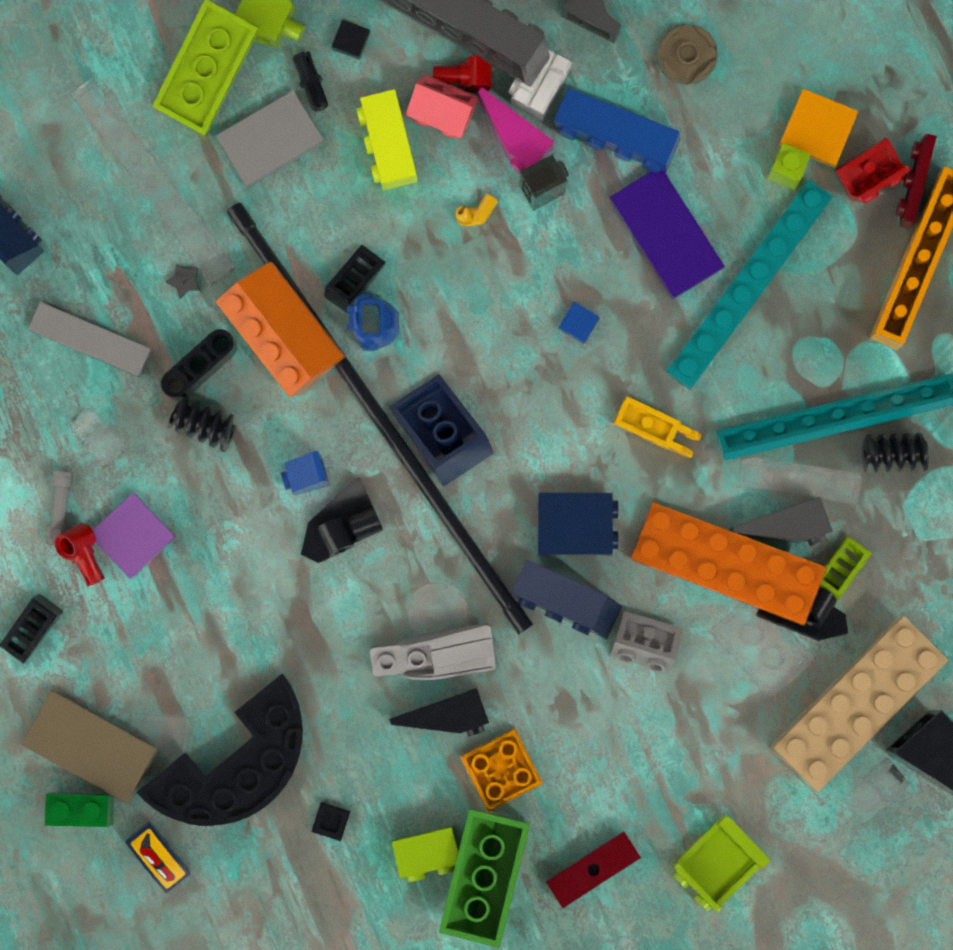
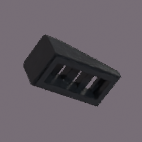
[324,245,386,313]
[0,594,63,664]

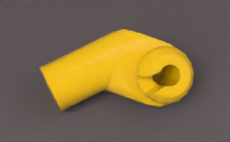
[455,194,498,227]

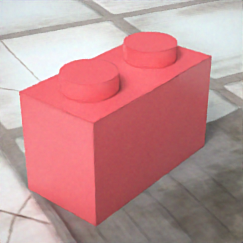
[406,74,479,139]

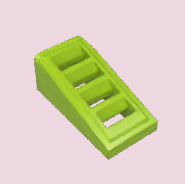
[820,535,872,601]

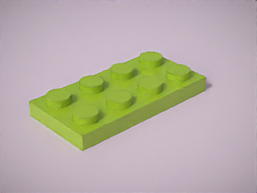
[152,0,260,136]

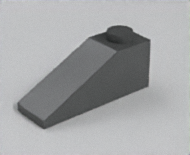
[730,497,833,546]

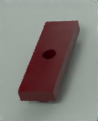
[896,134,937,229]
[546,831,641,908]

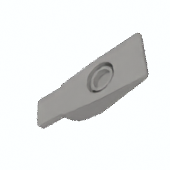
[370,624,496,680]

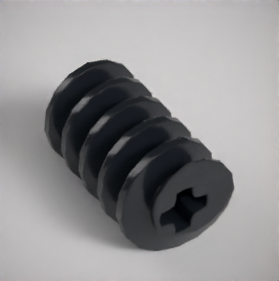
[168,395,237,452]
[862,433,929,473]

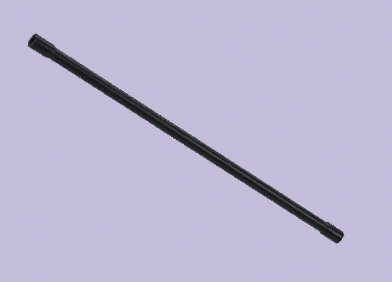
[226,202,534,635]

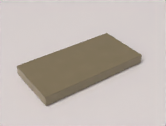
[22,690,159,804]

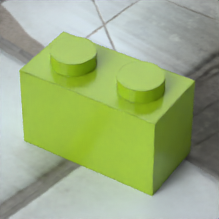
[392,826,459,882]

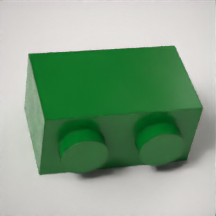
[44,793,114,827]

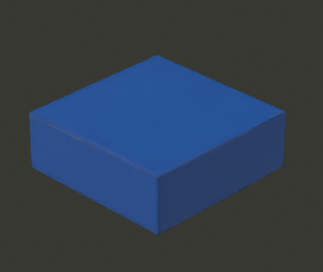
[558,302,600,344]

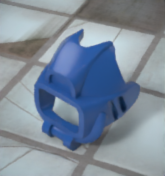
[347,293,400,351]

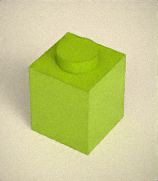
[767,143,811,190]

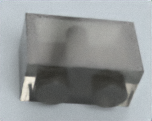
[519,154,569,211]

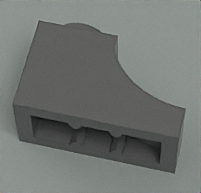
[561,0,621,44]

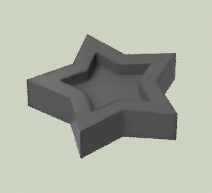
[166,264,200,299]

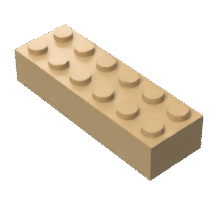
[769,616,948,792]

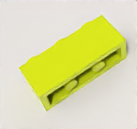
[356,89,418,191]

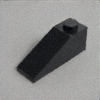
[389,688,489,737]

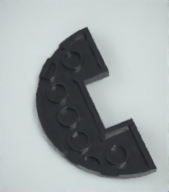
[136,673,303,826]

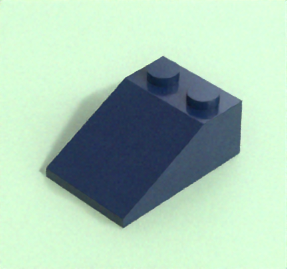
[389,374,494,487]

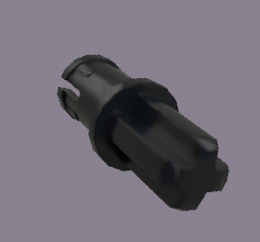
[292,51,328,112]

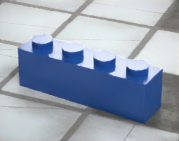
[554,88,681,173]

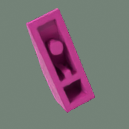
[478,87,554,176]

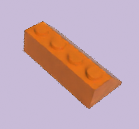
[215,262,346,397]

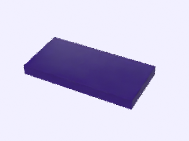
[609,170,725,300]

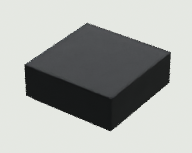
[332,20,370,60]
[311,802,351,841]

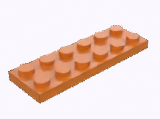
[631,502,827,626]

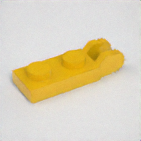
[612,396,702,458]

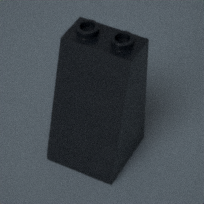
[885,710,953,796]

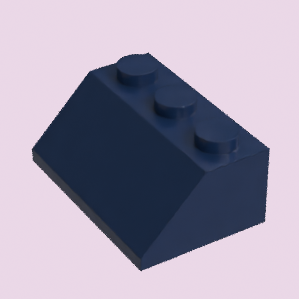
[0,194,44,275]

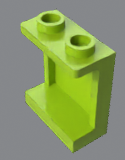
[671,814,771,913]

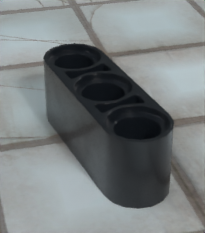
[161,329,237,401]

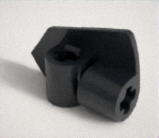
[301,477,383,564]
[756,587,848,641]

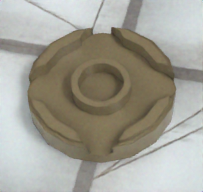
[657,25,717,85]

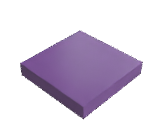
[93,493,176,579]

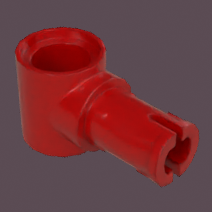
[433,56,492,92]
[54,523,105,587]

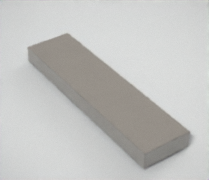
[28,302,152,378]

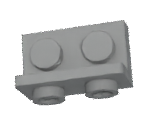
[610,611,683,673]

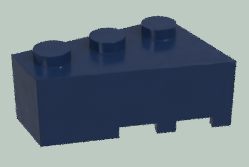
[511,560,622,640]

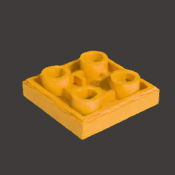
[779,88,859,168]
[460,728,543,812]

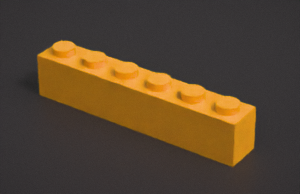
[869,167,953,350]

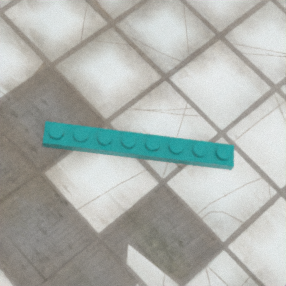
[666,179,833,390]
[716,373,953,461]

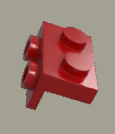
[834,138,910,204]

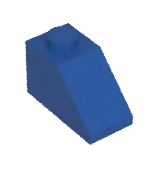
[281,450,330,495]

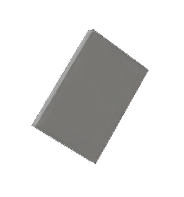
[216,90,324,188]

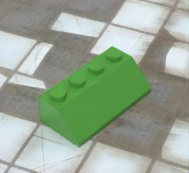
[439,809,530,948]

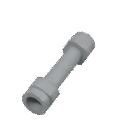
[46,471,72,545]

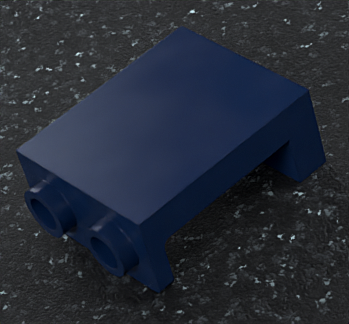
[538,493,618,556]

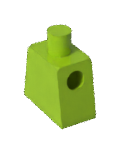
[235,0,306,48]

